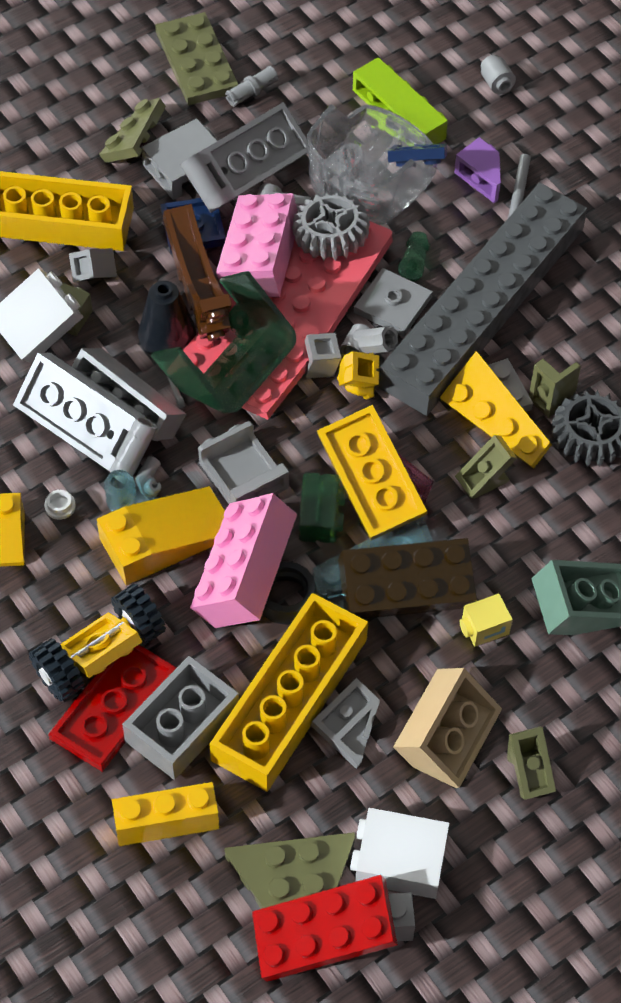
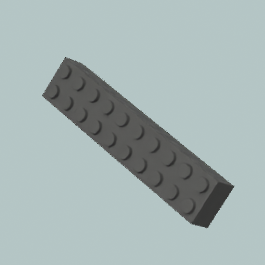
[378,182,587,416]

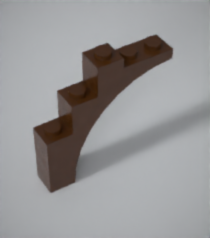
[163,204,232,341]

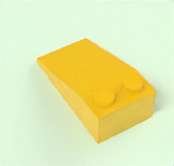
[96,486,225,586]

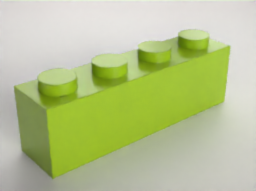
[353,57,448,146]

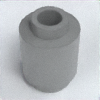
[481,55,516,94]

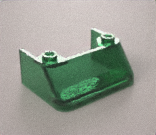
[151,271,296,413]

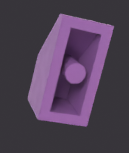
[454,137,501,203]

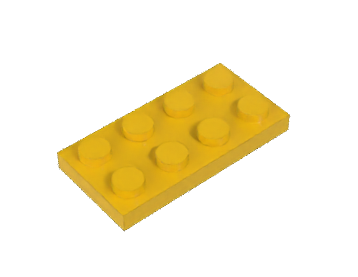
[317,405,427,541]

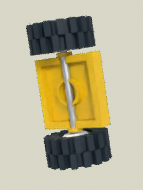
[29,583,166,701]

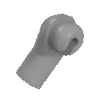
[135,456,161,498]

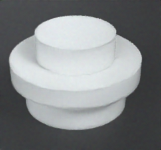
[44,490,76,520]

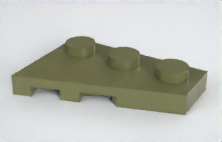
[99,98,166,163]

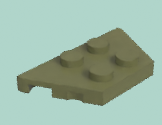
[225,832,355,909]

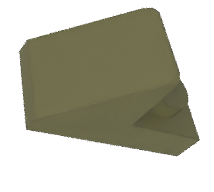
[455,435,517,499]
[507,726,556,800]

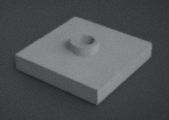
[354,268,433,337]

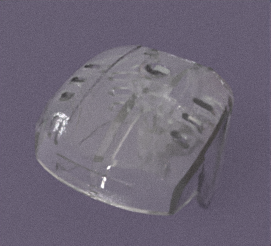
[307,104,437,225]

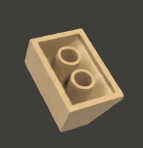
[393,668,502,788]

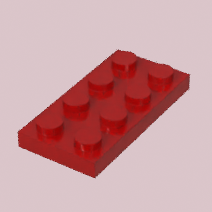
[252,875,398,982]

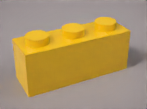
[112,782,219,846]

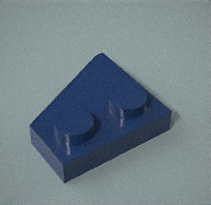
[387,144,448,167]

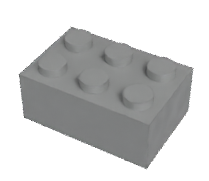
[122,656,239,780]

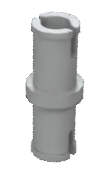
[225,66,279,107]

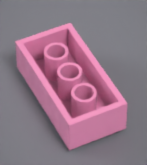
[216,193,298,298]
[190,493,297,628]

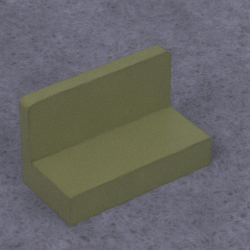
[529,359,581,418]

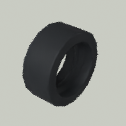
[262,561,316,625]

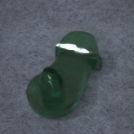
[398,231,430,282]

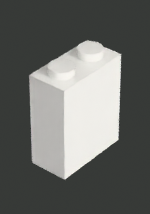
[0,269,83,363]
[350,808,449,899]

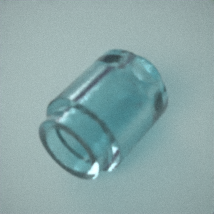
[104,470,137,511]

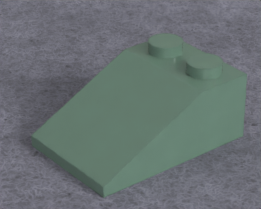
[531,560,621,635]

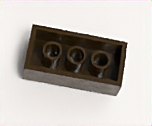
[338,538,477,619]

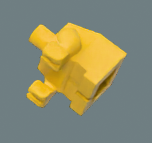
[337,351,379,400]

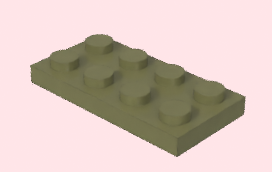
[155,12,238,106]

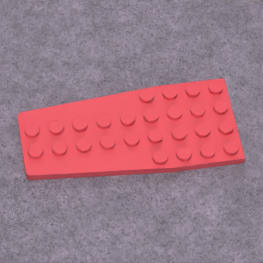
[169,221,393,420]

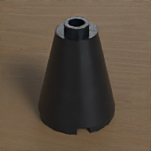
[138,281,196,359]

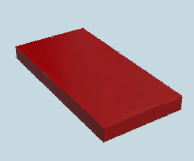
[48,645,177,772]

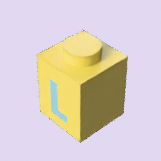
[460,593,513,647]

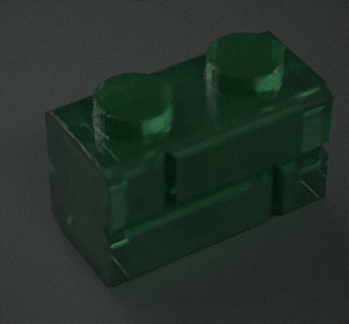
[299,473,346,543]

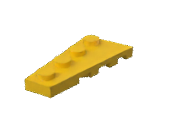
[440,351,552,469]

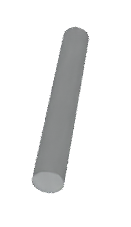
[508,154,531,218]

